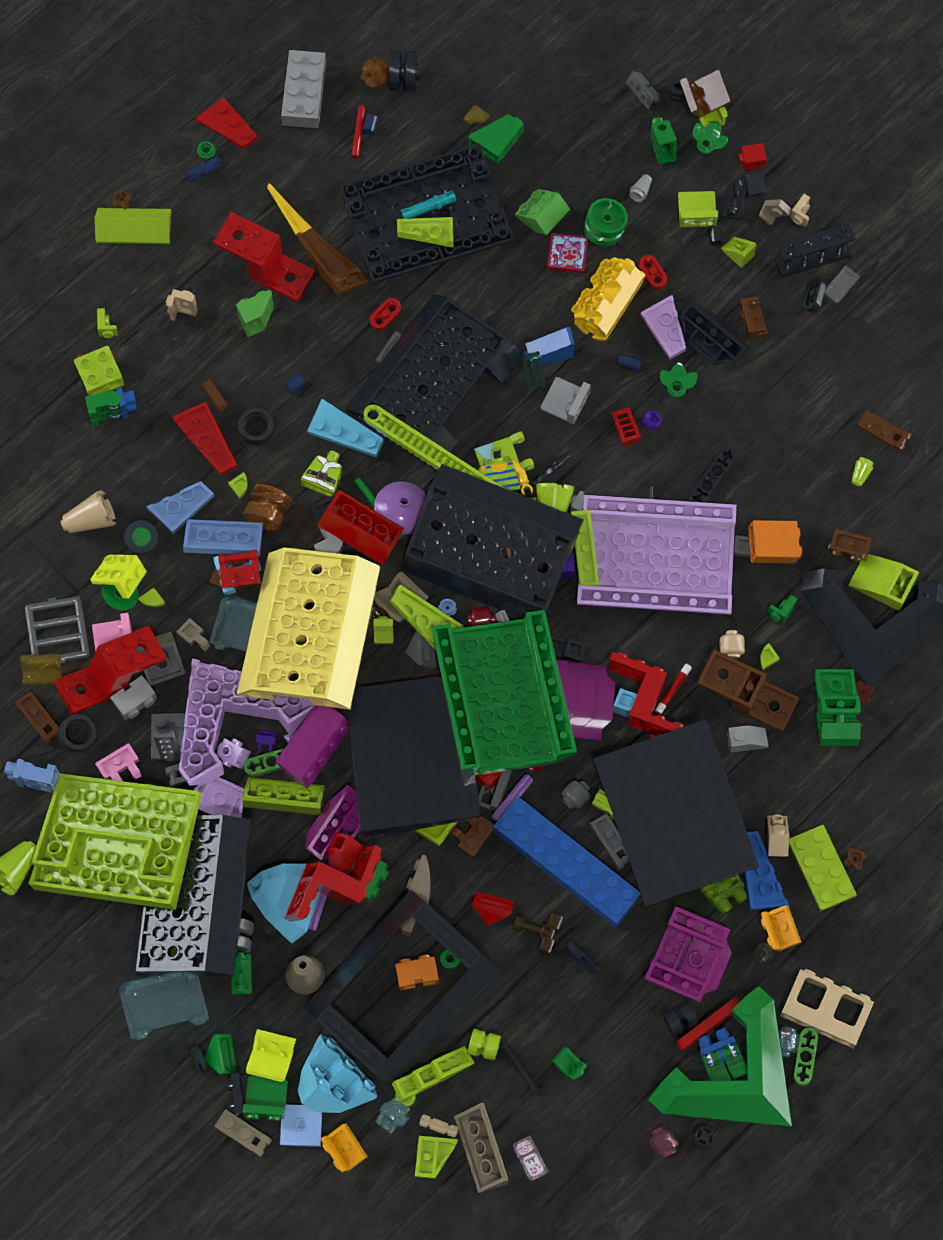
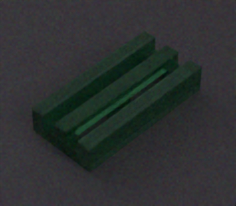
[521,351,546,391]

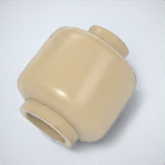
[719,630,745,659]

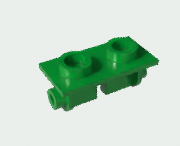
[232,952,252,994]

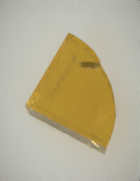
[464,105,489,124]

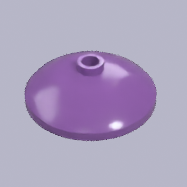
[374,482,427,535]

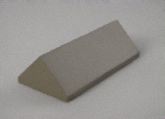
[454,1103,509,1193]

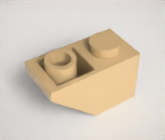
[767,814,789,856]

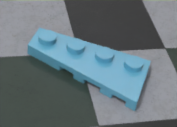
[307,399,384,458]

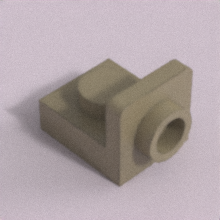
[759,199,792,225]

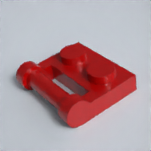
[218,549,261,589]

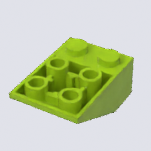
[848,554,919,611]

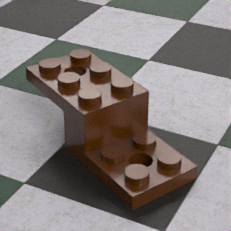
[697,649,800,733]

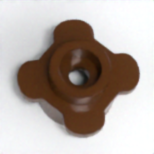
[112,190,132,209]
[844,848,866,870]

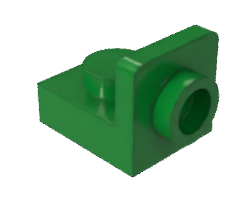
[768,595,797,623]

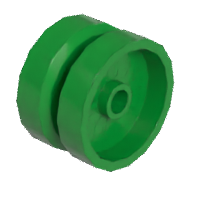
[583,198,628,247]

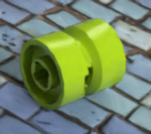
[467,1029,501,1061]

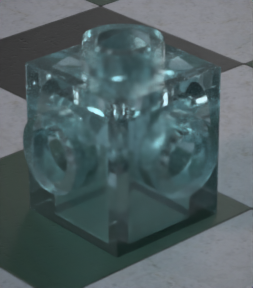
[375,1097,410,1134]

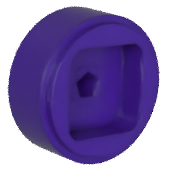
[642,411,662,430]

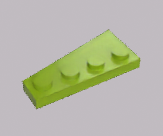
[389,585,463,650]

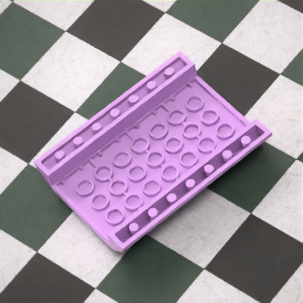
[577,495,736,615]

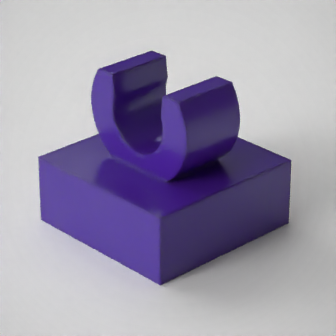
[255,730,278,752]

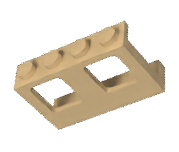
[780,969,874,1049]

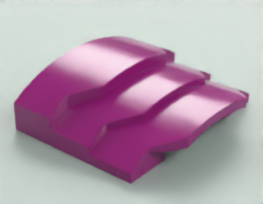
[556,660,615,741]
[645,906,732,1003]

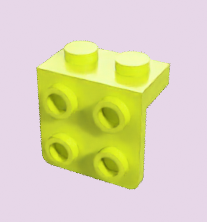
[91,555,147,599]
[246,1029,296,1082]

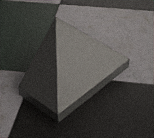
[405,630,436,669]

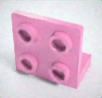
[92,613,132,651]

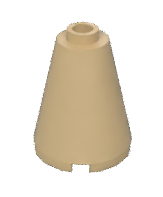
[61,490,116,533]

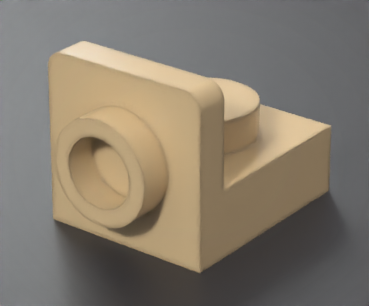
[790,194,810,227]

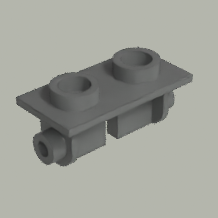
[626,71,661,109]

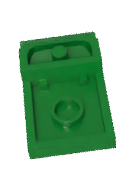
[814,669,861,746]

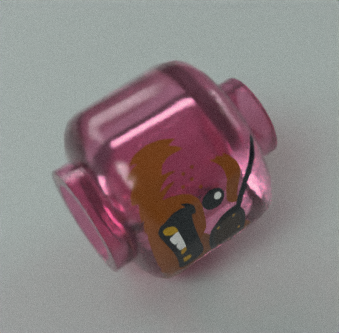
[649,1127,679,1158]

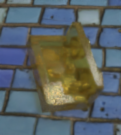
[21,654,62,684]

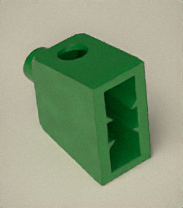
[651,117,677,165]

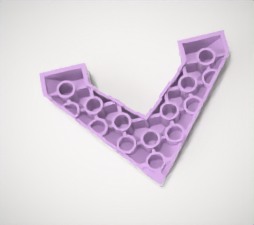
[179,658,315,785]

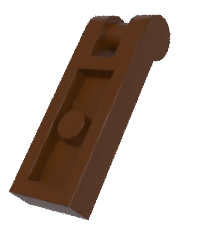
[856,410,912,452]
[15,691,58,745]

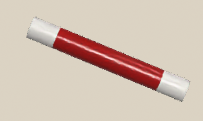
[655,664,692,715]

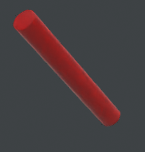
[352,106,365,158]

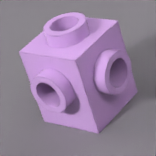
[216,738,251,769]

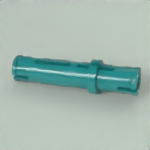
[401,190,456,219]

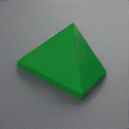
[205,1034,237,1074]

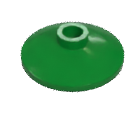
[102,584,139,611]

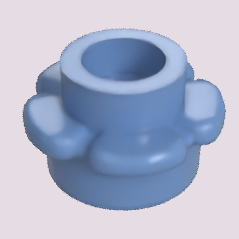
[438,599,457,616]

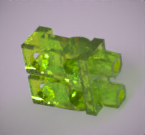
[701,875,747,915]

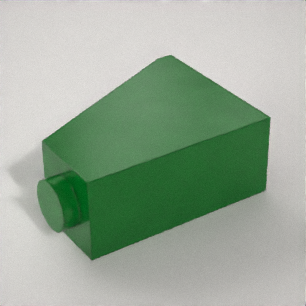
[468,114,524,164]

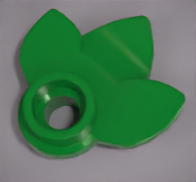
[693,121,728,154]
[660,362,697,398]

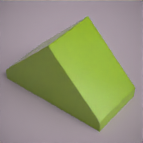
[721,237,756,268]

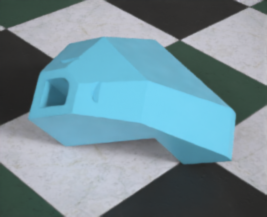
[247,864,320,943]
[298,1034,377,1113]

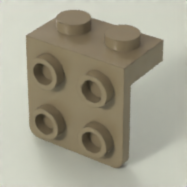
[374,571,428,622]

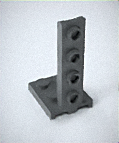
[151,713,186,761]

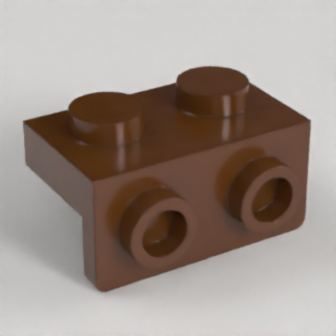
[828,529,873,562]

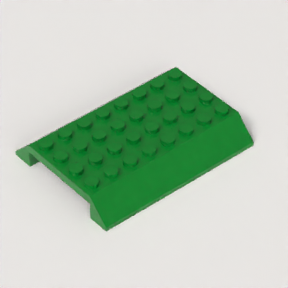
[431,610,577,775]

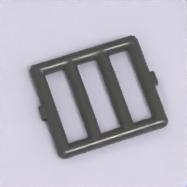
[25,596,90,666]

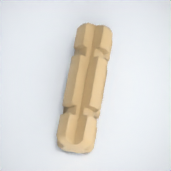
[419,1115,459,1138]

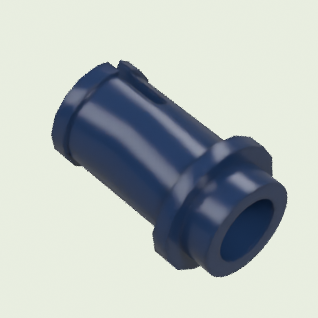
[617,354,642,372]

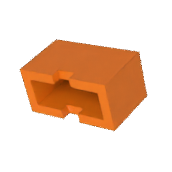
[395,955,439,991]

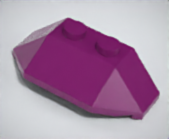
[305,785,361,860]

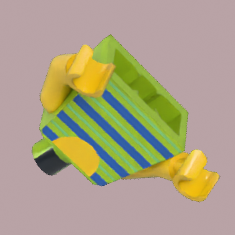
[478,448,533,496]

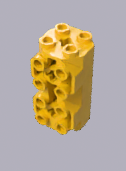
[571,257,646,341]

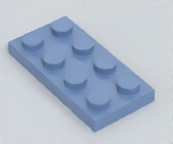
[183,519,263,556]

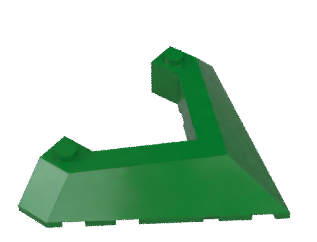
[648,987,792,1127]

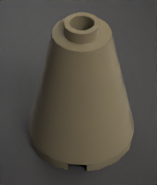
[285,955,325,995]

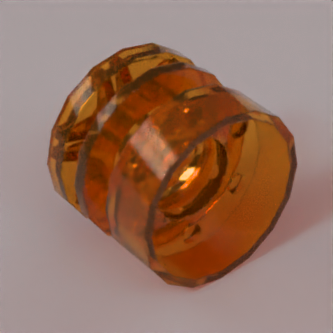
[243,484,292,531]

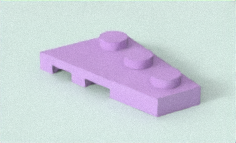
[640,295,686,359]

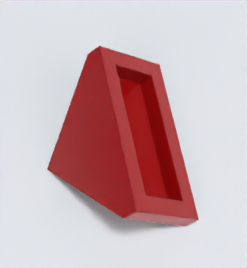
[472,892,514,926]

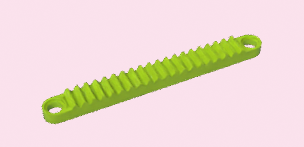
[364,405,504,488]

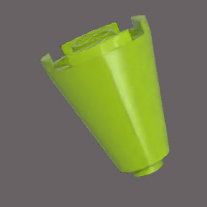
[536,483,574,512]
[0,841,36,895]

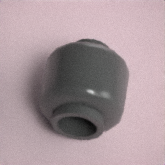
[561,780,590,809]

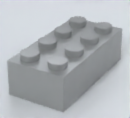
[281,50,326,128]

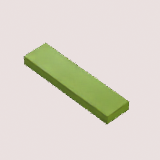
[571,510,599,586]

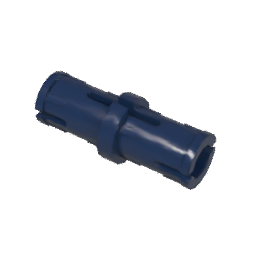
[185,156,223,182]

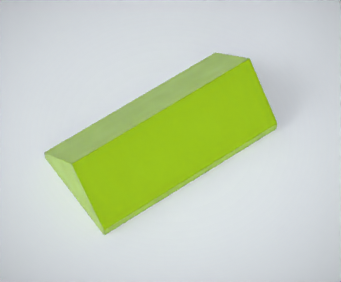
[95,208,171,244]
[242,777,325,815]

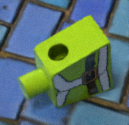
[301,451,342,497]

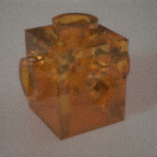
[360,56,390,87]

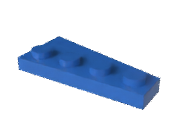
[743,831,789,911]

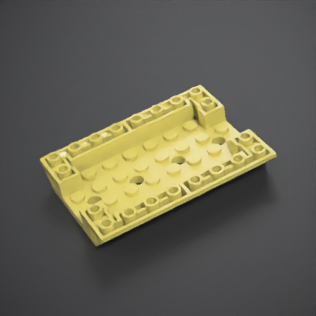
[237,548,380,710]

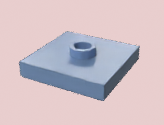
[280,1105,322,1147]

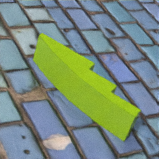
[392,1046,474,1102]

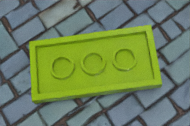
[789,825,857,912]

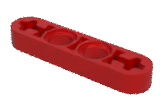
[676,996,741,1051]

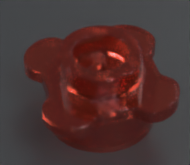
[856,681,874,704]

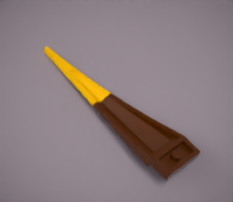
[267,184,369,296]

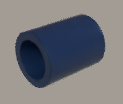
[362,114,378,135]
[284,374,306,394]

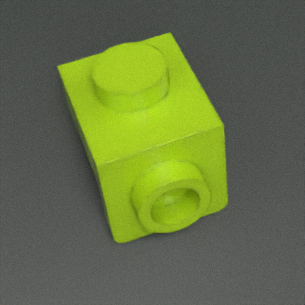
[374,616,393,644]

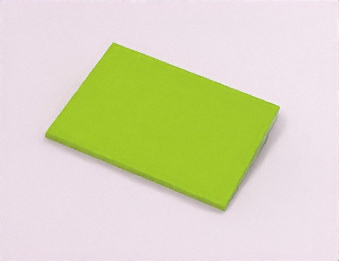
[29,774,202,910]

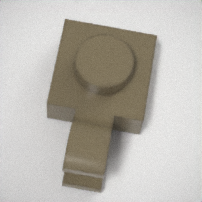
[176,618,210,651]

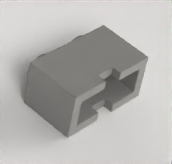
[110,675,157,721]

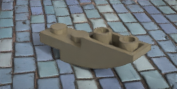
[402,855,430,936]

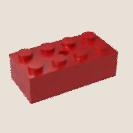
[317,490,405,564]

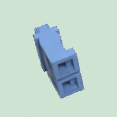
[4,759,60,793]

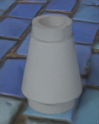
[629,174,652,202]

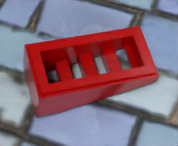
[611,407,641,447]

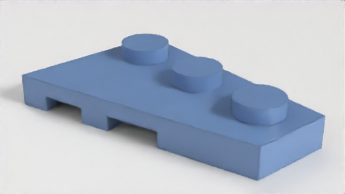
[147,481,214,534]

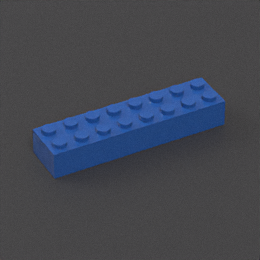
[493,797,641,928]

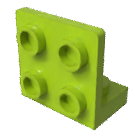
[678,191,718,227]
[74,346,124,396]

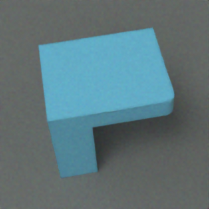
[613,688,637,718]

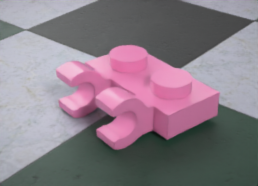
[95,743,142,782]

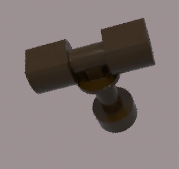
[513,913,563,956]

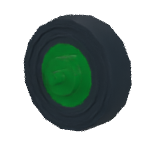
[124,520,158,554]

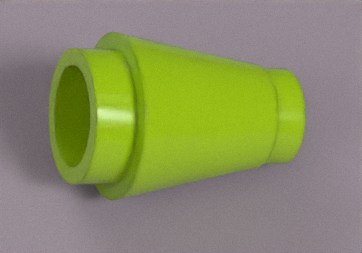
[851,457,874,487]

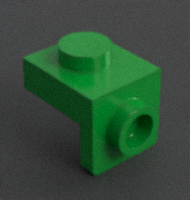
[552,1047,587,1080]

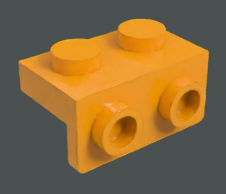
[761,905,801,951]
[321,1123,368,1172]

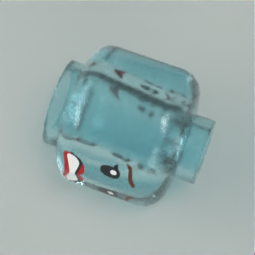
[778,1027,800,1058]

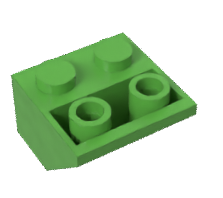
[515,189,570,235]
[236,290,274,337]

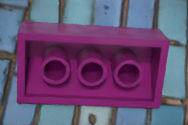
[276,705,349,788]

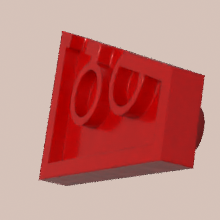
[195,98,258,149]

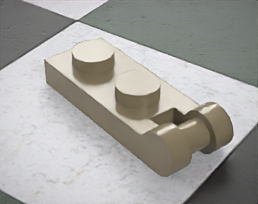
[214,1109,272,1157]

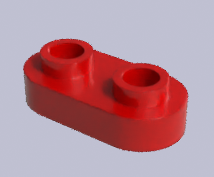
[639,255,667,290]
[370,298,401,331]

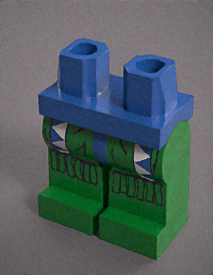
[85,388,137,427]
[698,1028,747,1081]

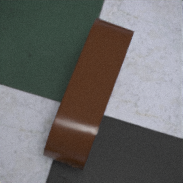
[201,379,228,412]

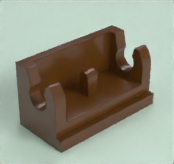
[739,297,768,340]

